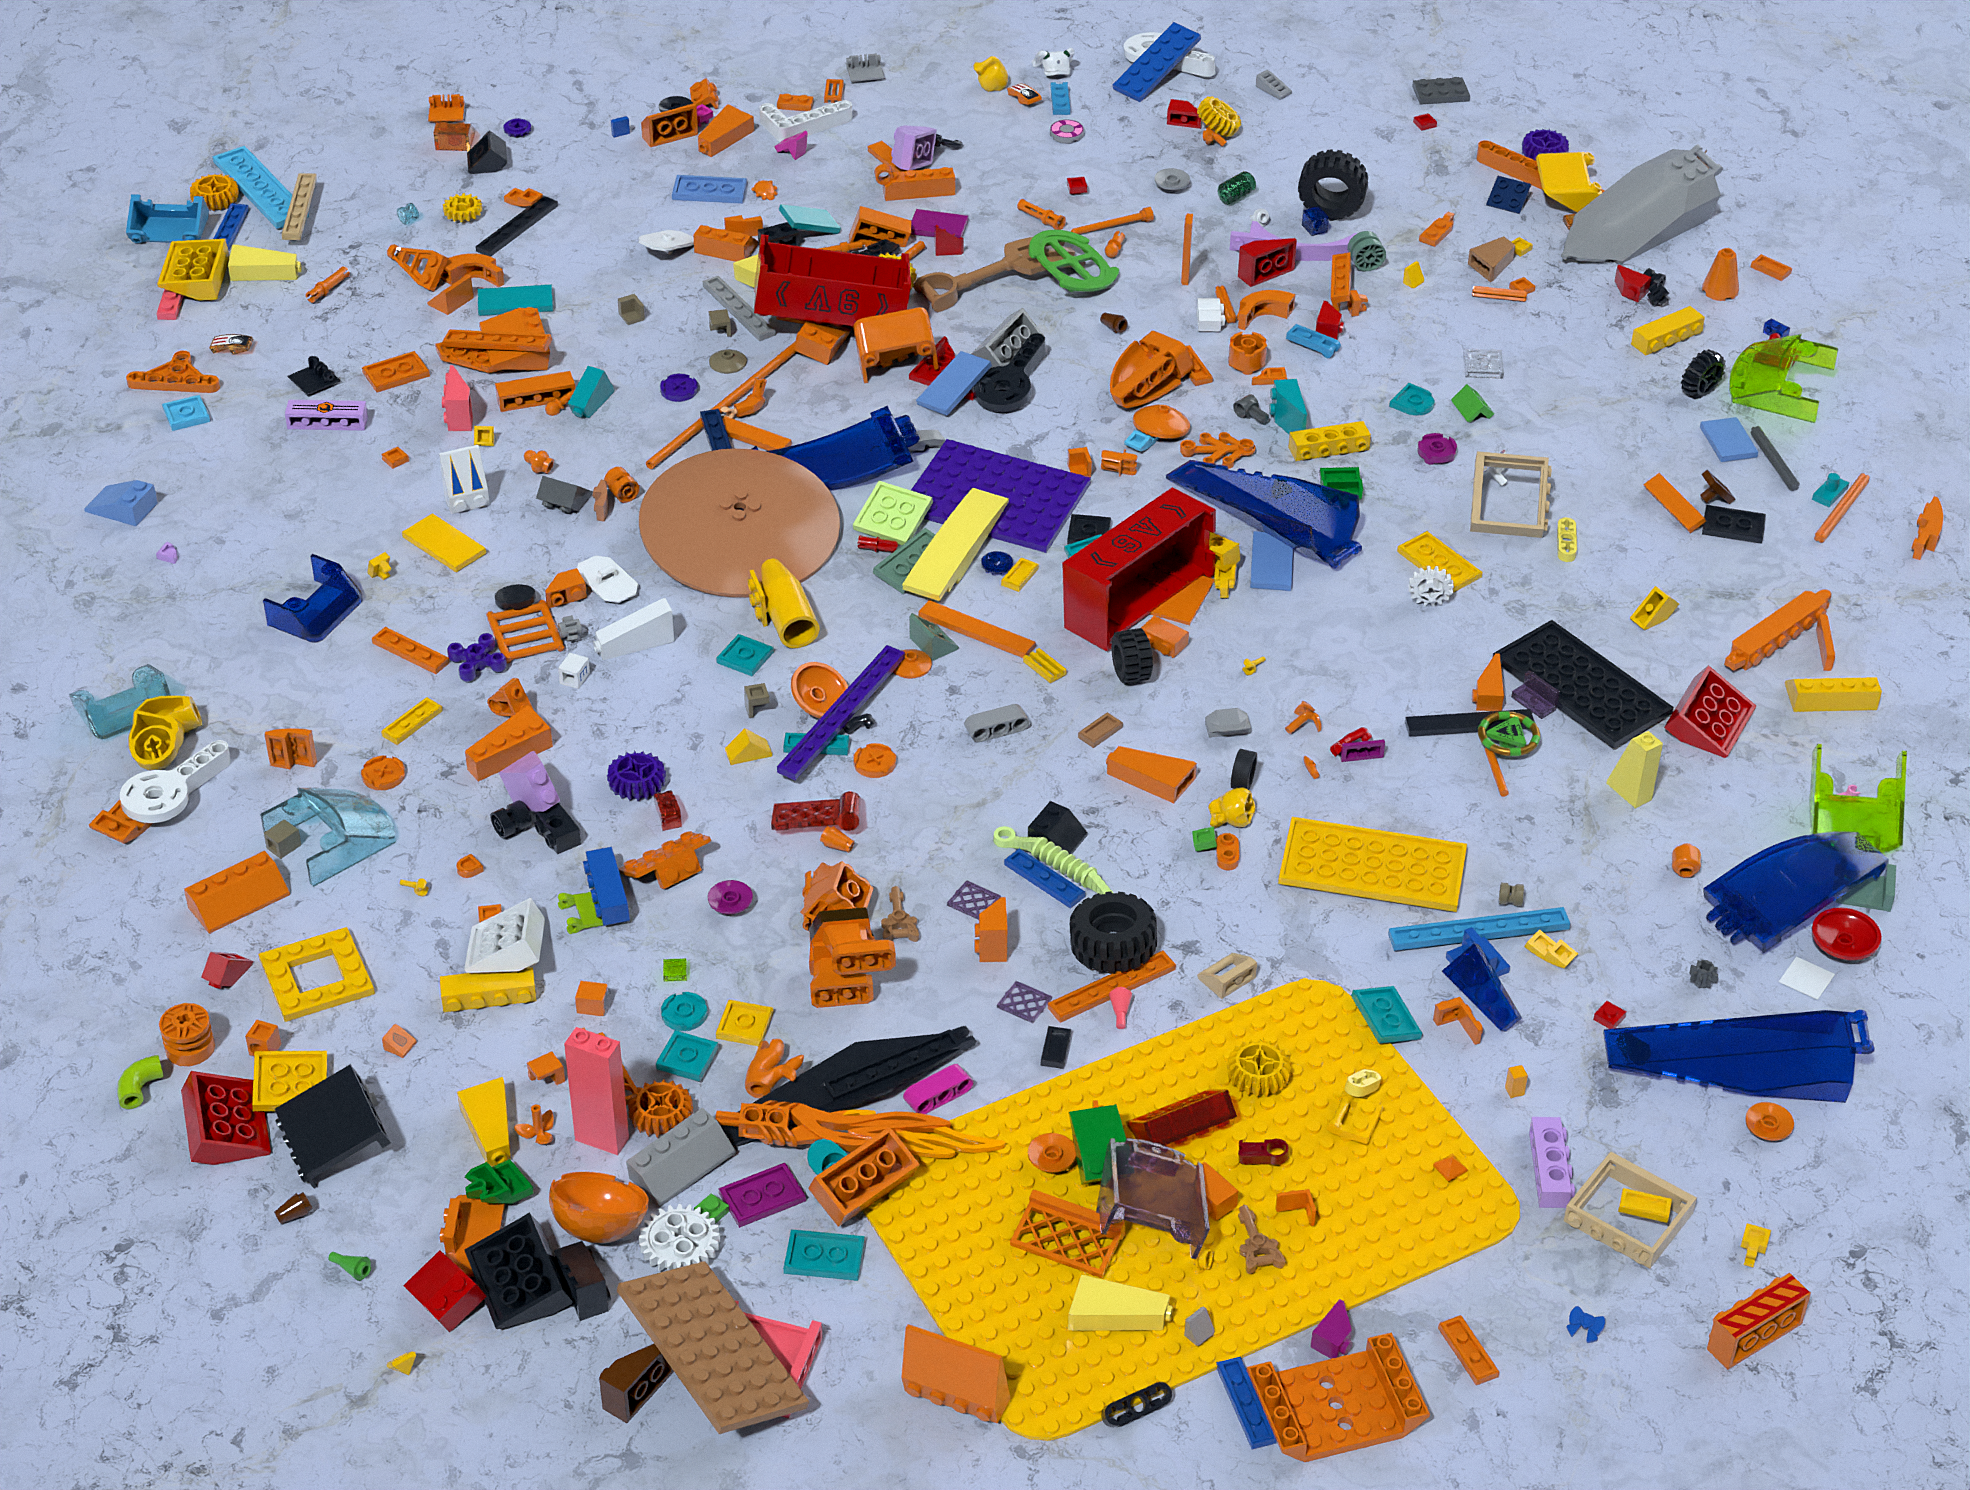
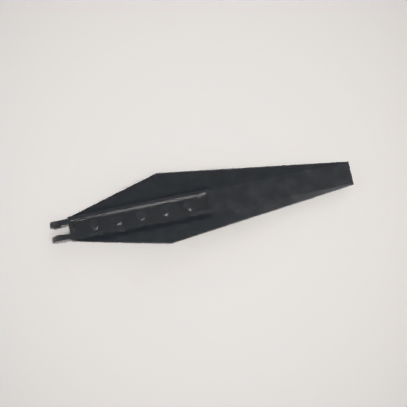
[720,1025,977,1147]

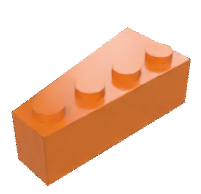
[465,705,553,782]

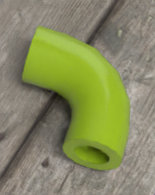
[117,1055,163,1109]

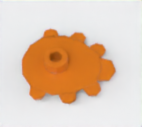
[751,180,778,200]

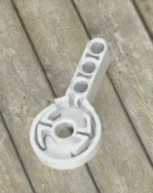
[1124,32,1215,77]
[120,740,231,823]

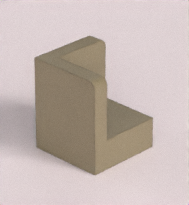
[618,294,645,325]
[708,309,731,337]
[744,683,770,718]
[264,820,301,859]

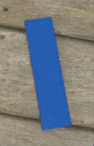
[213,203,249,251]
[1004,848,1086,909]
[1216,1356,1277,1450]

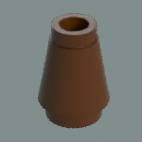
[1100,312,1128,333]
[274,1192,313,1224]

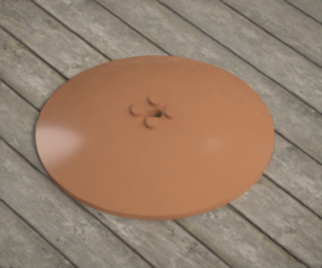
[639,449,840,597]

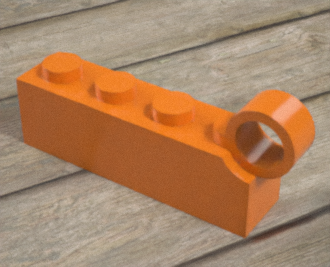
[874,164,955,201]

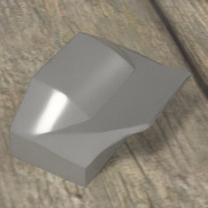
[1205,708,1251,738]

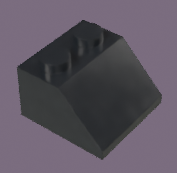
[467,130,507,174]
[1028,801,1088,854]

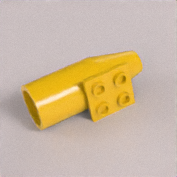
[747,558,820,648]

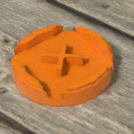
[853,743,896,778]
[361,755,405,790]

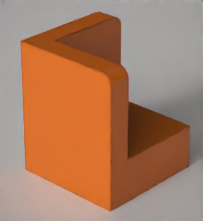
[1067,447,1092,477]
[575,981,608,1016]
[527,1051,565,1085]

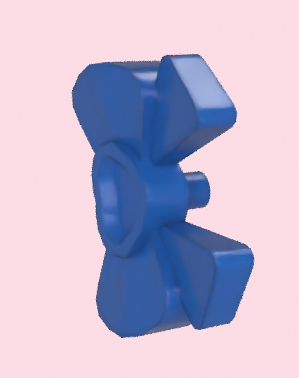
[1566,1306,1605,1343]

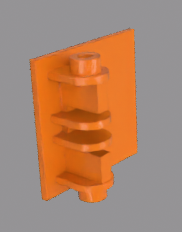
[428,94,465,122]

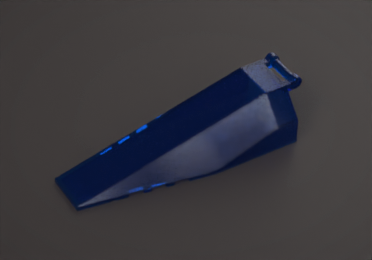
[1166,460,1362,569]
[1603,1009,1875,1103]

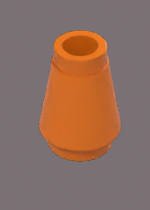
[820,826,855,853]

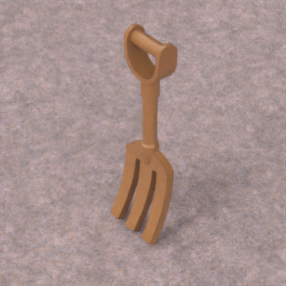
[913,237,1086,312]

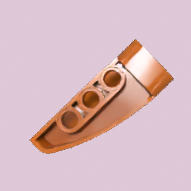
[1110,330,1193,408]

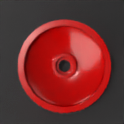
[1812,907,1882,960]

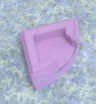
[156,542,178,564]

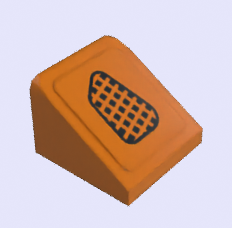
[382,1024,417,1058]

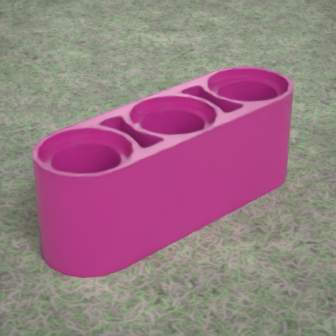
[903,1064,973,1114]

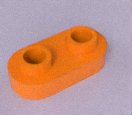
[1216,833,1239,871]

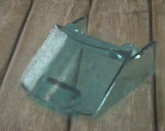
[260,788,396,887]

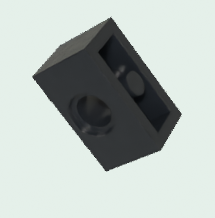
[534,803,581,855]

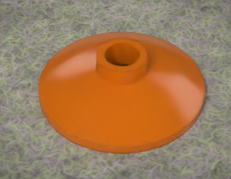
[893,649,932,679]
[1745,1102,1794,1141]
[1028,1133,1076,1172]

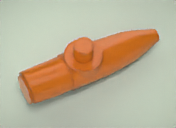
[1303,756,1320,779]

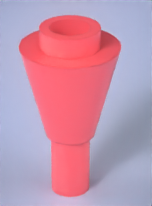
[1109,987,1132,1029]

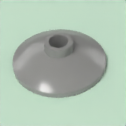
[1155,168,1190,190]

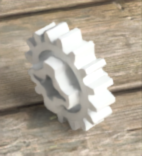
[1408,566,1453,607]

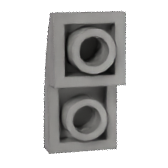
[899,430,945,452]

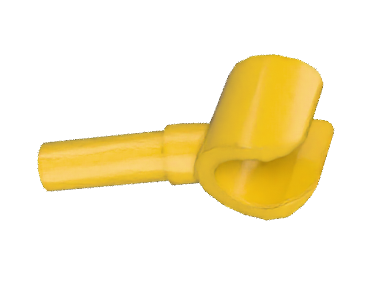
[1242,656,1266,675]
[399,878,429,896]

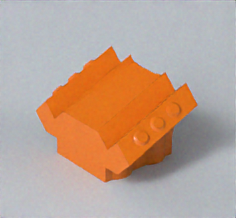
[800,861,874,921]

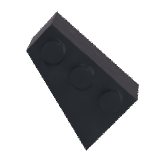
[554,1241,611,1321]

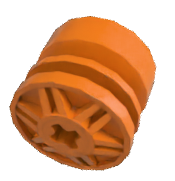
[159,1003,215,1066]

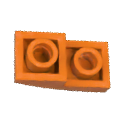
[724,215,763,236]

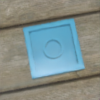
[162,395,210,431]

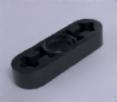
[1101,1382,1172,1427]

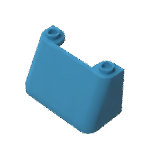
[126,194,209,243]

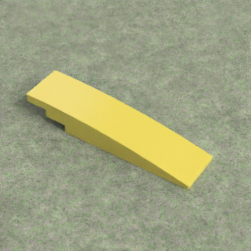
[902,488,1009,601]

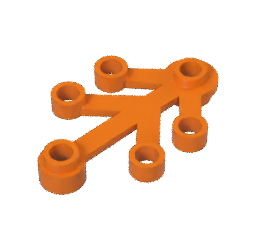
[1180,432,1256,469]

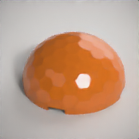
[549,1172,648,1243]

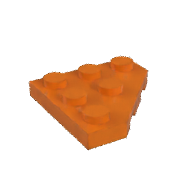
[435,342,504,373]

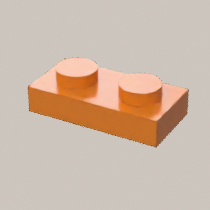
[777,94,814,111]

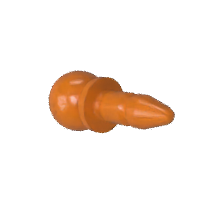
[545,390,574,416]

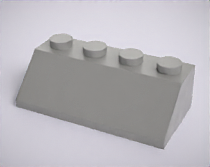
[971,308,1045,368]
[626,1108,735,1207]

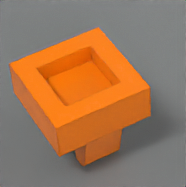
[1347,290,1368,316]

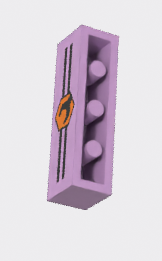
[285,400,368,431]

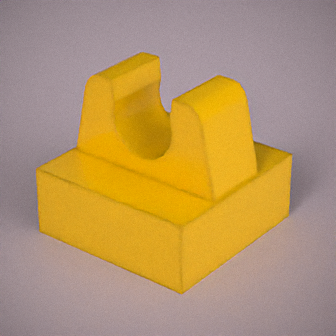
[367,552,391,580]

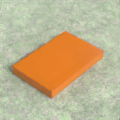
[362,351,430,393]

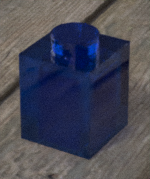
[1302,206,1329,236]

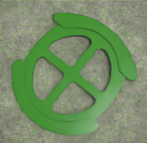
[1028,230,1119,292]

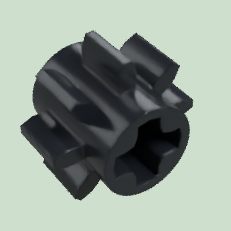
[1647,283,1670,305]

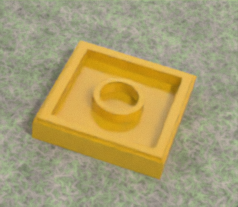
[716,1000,774,1046]

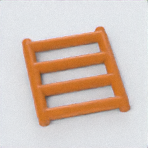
[486,600,565,664]

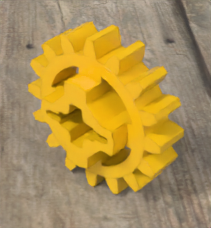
[443,193,482,222]

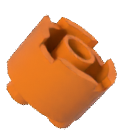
[1228,332,1267,375]

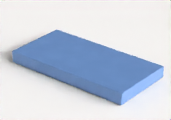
[672,175,747,204]
[916,351,992,415]
[1250,531,1293,591]

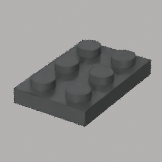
[1412,77,1470,105]

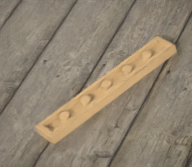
[281,173,317,240]

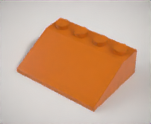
[479,307,550,370]
[901,1324,1011,1423]

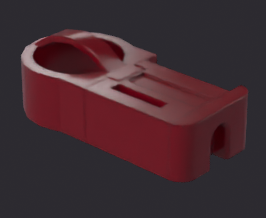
[1238,1138,1289,1165]

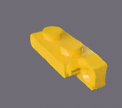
[1214,563,1237,598]

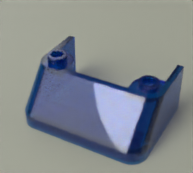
[263,554,363,643]

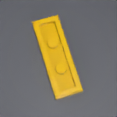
[381,697,443,745]

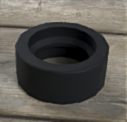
[1230,749,1257,790]

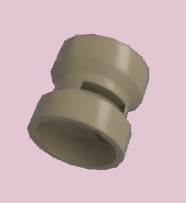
[1499,882,1524,906]

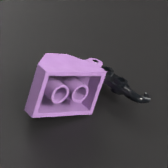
[891,125,963,170]

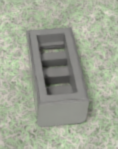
[1256,70,1292,100]

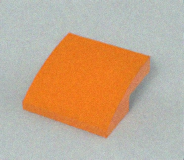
[264,728,317,769]
[89,800,153,844]

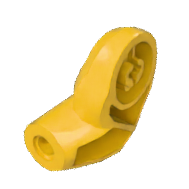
[128,696,202,771]

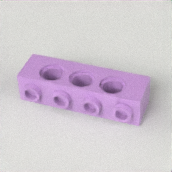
[1529,1117,1575,1208]

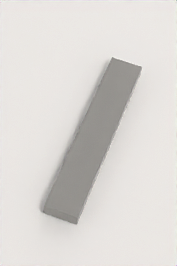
[702,276,776,341]

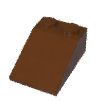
[599,1344,674,1423]

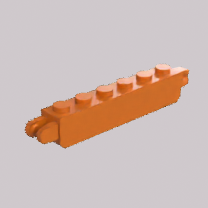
[1724,589,1832,670]

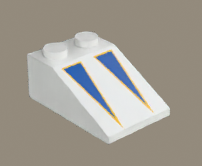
[439,445,490,514]

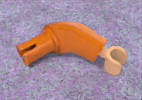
[720,377,767,419]

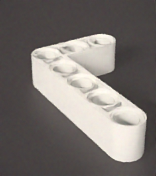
[759,100,852,142]

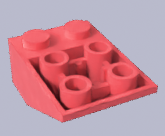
[442,365,473,431]

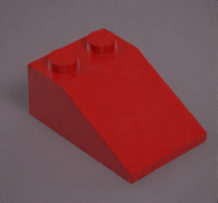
[1238,238,1297,287]
[403,1250,487,1333]

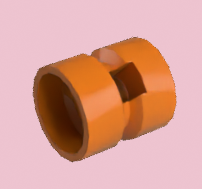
[604,467,640,503]

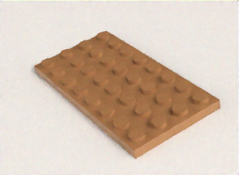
[617,1261,809,1434]

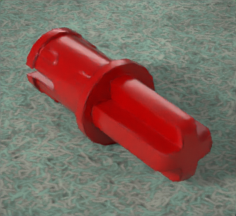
[857,535,898,553]

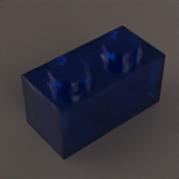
[1763,318,1790,342]

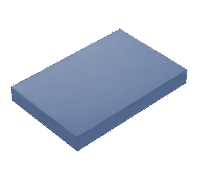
[1700,417,1758,462]

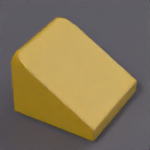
[1403,261,1424,288]

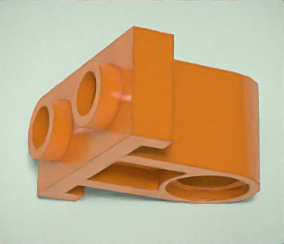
[487,678,533,716]

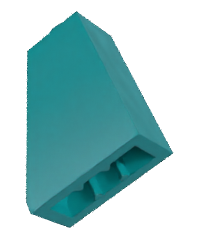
[568,366,615,418]

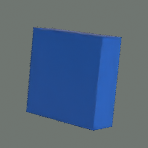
[611,116,630,138]

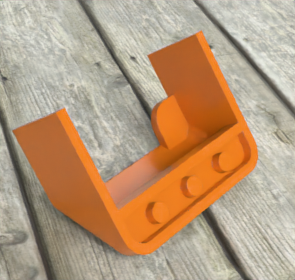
[854,307,938,383]

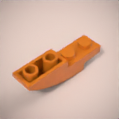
[1911,496,1943,560]

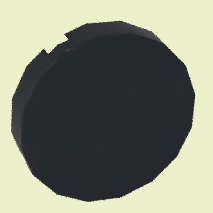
[494,584,536,610]

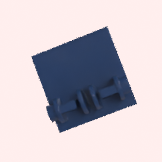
[1486,176,1531,214]

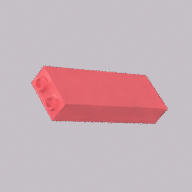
[564,1027,629,1155]

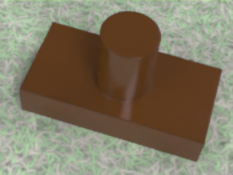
[1700,469,1736,504]

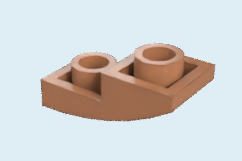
[593,479,608,521]

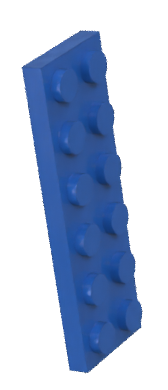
[1112,22,1201,102]

